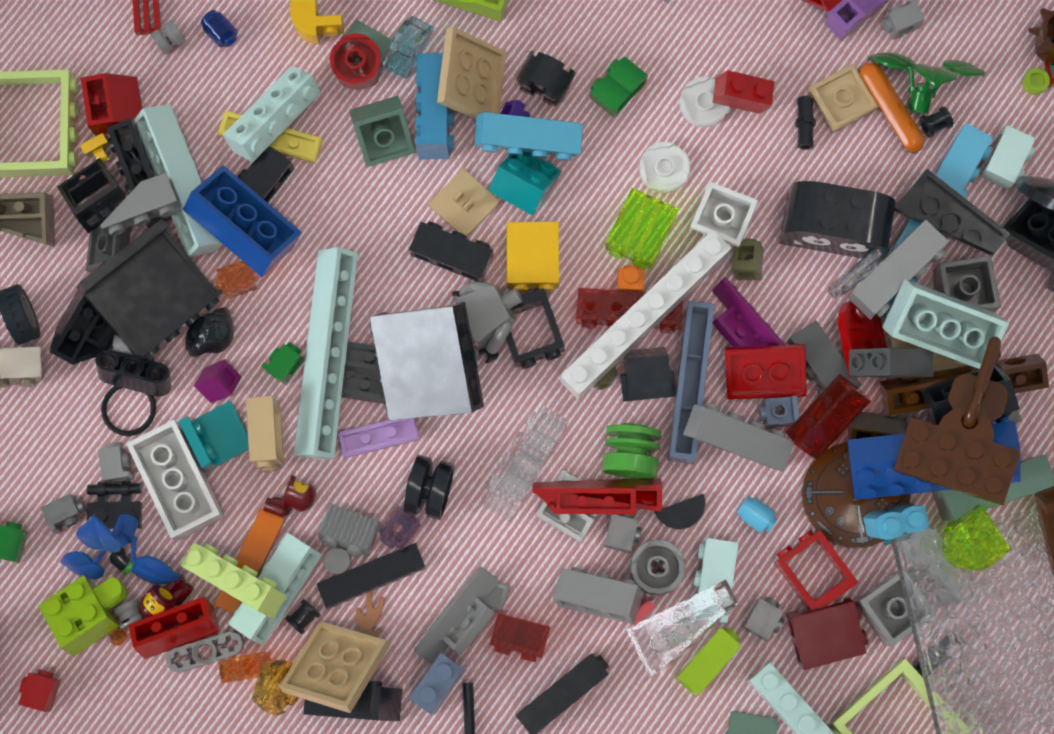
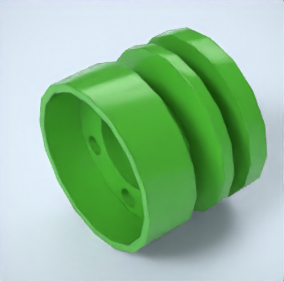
[602,423,662,479]

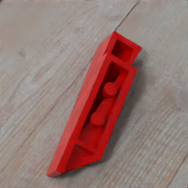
[532,478,662,514]

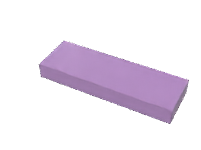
[337,418,420,459]

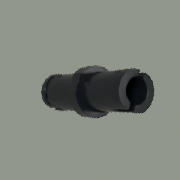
[795,96,816,150]

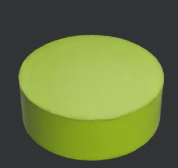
[1022,68,1050,95]

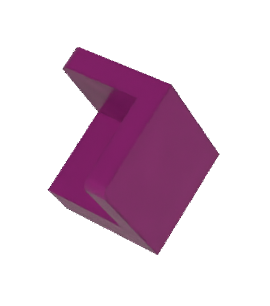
[194,359,242,403]

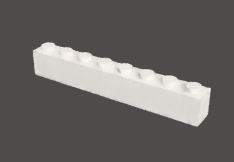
[560,230,731,400]

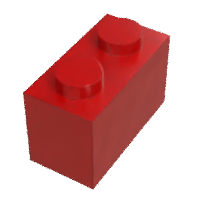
[712,70,775,114]

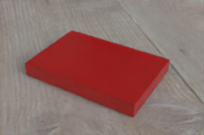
[725,344,807,400]

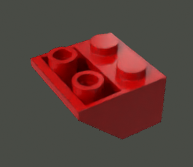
[80,73,143,136]

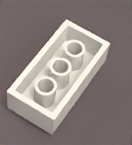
[126,420,225,541]

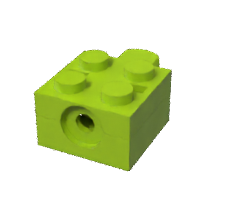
[38,575,127,657]

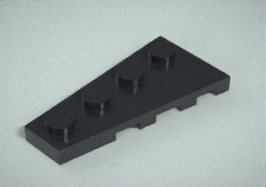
[895,169,1011,256]

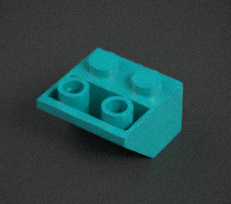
[488,152,562,216]

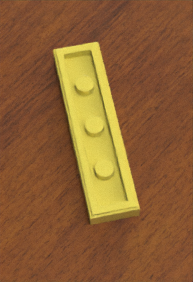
[217,110,323,164]

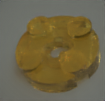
[252,659,299,715]

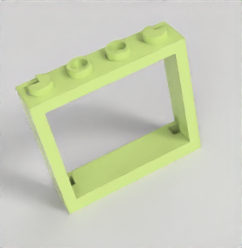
[0,69,79,178]
[829,659,972,734]

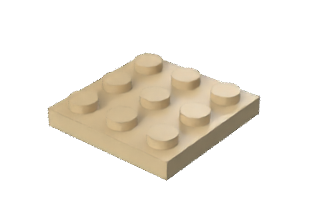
[437,27,507,119]
[279,621,390,713]

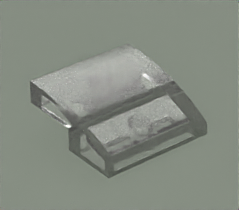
[828,250,882,299]

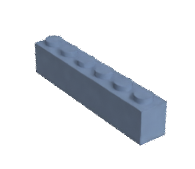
[668,301,715,464]

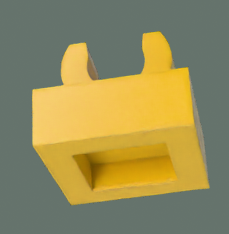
[80,133,110,163]

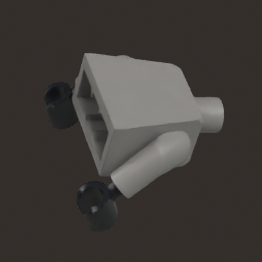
[452,282,523,363]

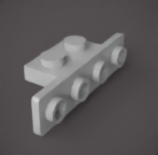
[414,567,499,664]

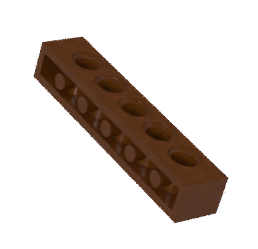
[880,354,1049,416]

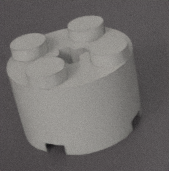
[630,540,685,596]

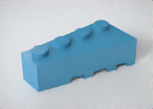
[415,53,454,160]

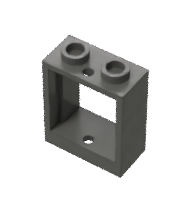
[849,348,933,378]

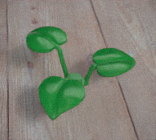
[867,52,986,113]

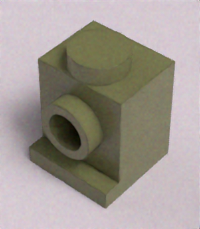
[731,238,764,280]

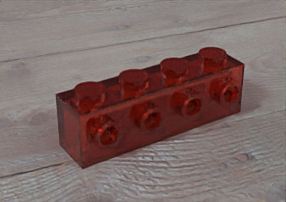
[576,288,683,333]

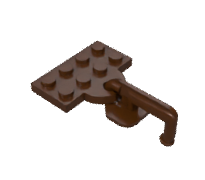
[894,336,1021,506]

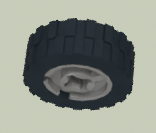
[0,284,40,345]

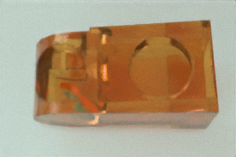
[218,652,273,684]

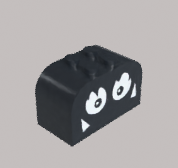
[779,181,896,262]

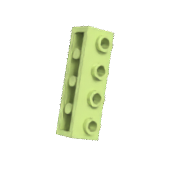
[180,542,287,619]

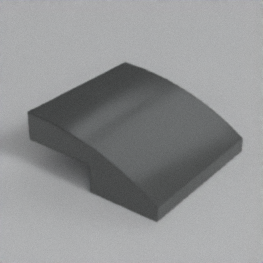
[341,342,385,404]

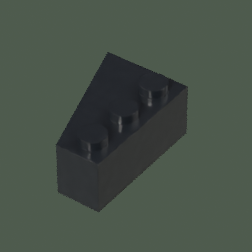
[303,681,402,721]

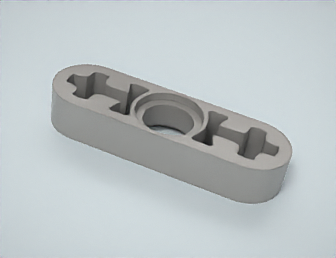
[166,632,244,672]

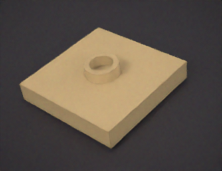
[808,64,879,133]

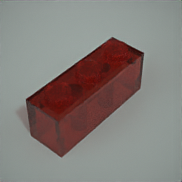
[786,374,871,460]

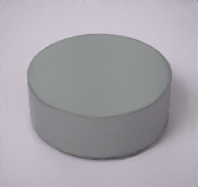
[324,548,351,575]

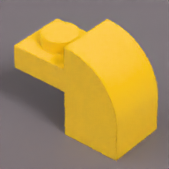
[290,0,345,44]

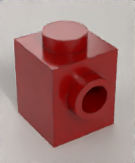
[18,669,61,712]

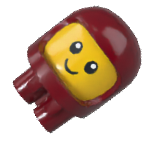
[263,475,316,517]
[139,573,194,618]

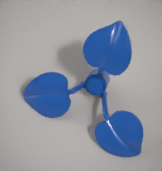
[60,514,182,585]

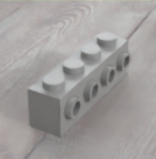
[848,220,949,320]
[683,403,795,472]

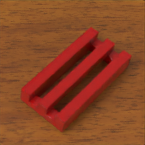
[132,0,161,35]

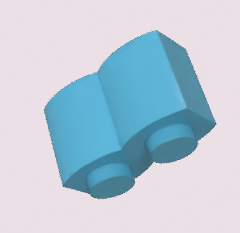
[863,503,929,540]

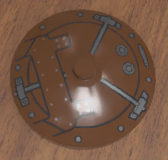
[802,442,910,549]

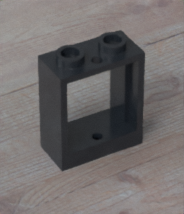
[57,158,127,233]
[506,288,565,369]

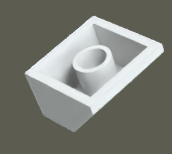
[690,181,758,247]

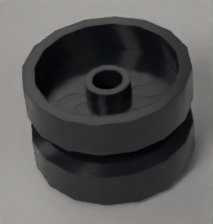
[404,455,455,520]

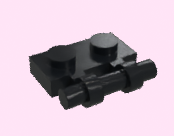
[87,481,142,530]

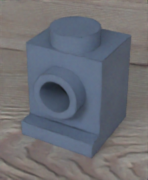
[759,395,800,428]

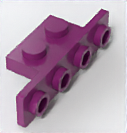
[712,277,787,347]

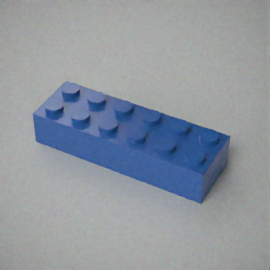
[847,421,1021,500]

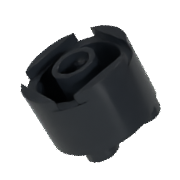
[516,51,576,107]

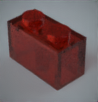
[490,613,551,663]

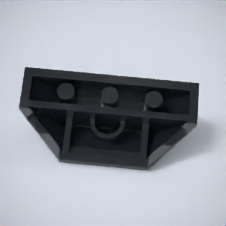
[49,261,116,365]

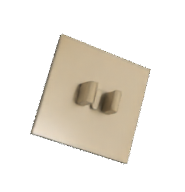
[428,168,500,238]

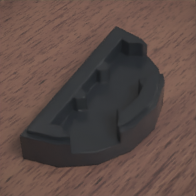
[654,494,706,530]

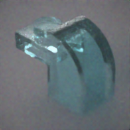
[384,16,435,79]

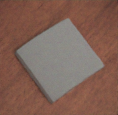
[535,469,598,542]

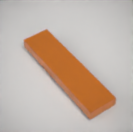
[214,508,285,614]

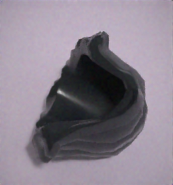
[185,307,234,357]

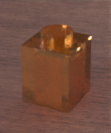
[215,261,258,299]

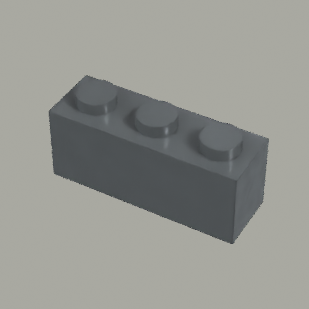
[787,320,862,406]

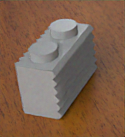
[318,503,380,557]

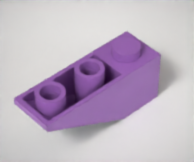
[825,0,889,41]

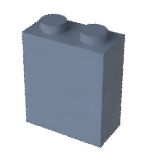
[409,653,466,715]

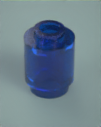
[200,10,238,48]

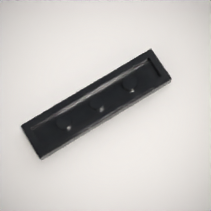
[316,543,426,609]

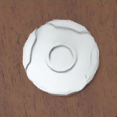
[679,76,729,128]
[639,142,690,193]

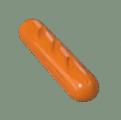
[860,62,925,154]

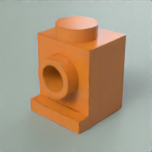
[616,265,645,297]

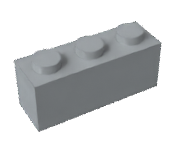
[552,567,643,625]

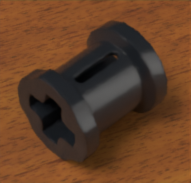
[919,106,954,138]
[285,598,321,635]

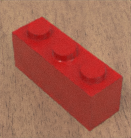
[128,596,220,659]

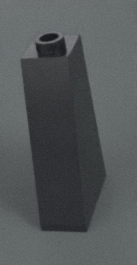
[515,653,609,734]

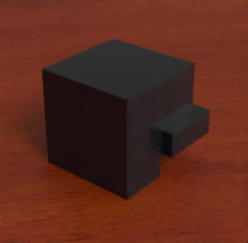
[620,347,675,402]

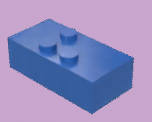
[182,165,302,277]

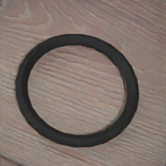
[101,386,156,436]

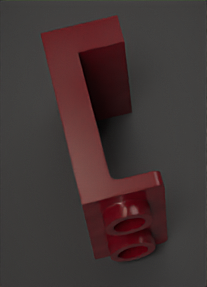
[786,597,868,670]

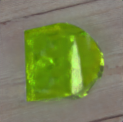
[942,505,1011,571]

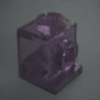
[379,504,421,550]

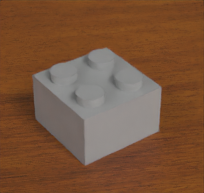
[854,570,936,646]

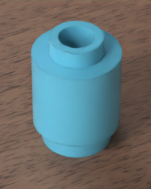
[737,496,778,533]

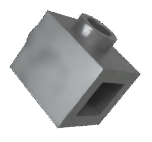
[604,514,642,553]
[742,597,785,641]

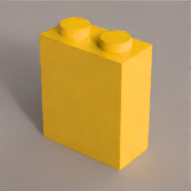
[507,222,559,293]

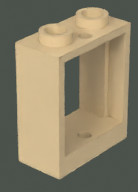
[246,396,284,472]

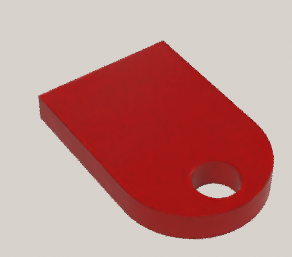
[838,301,887,378]

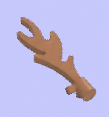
[356,591,385,637]

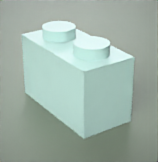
[980,125,1036,190]

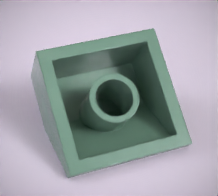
[349,96,415,167]

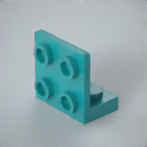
[178,401,249,472]

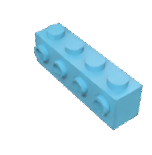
[474,112,583,161]

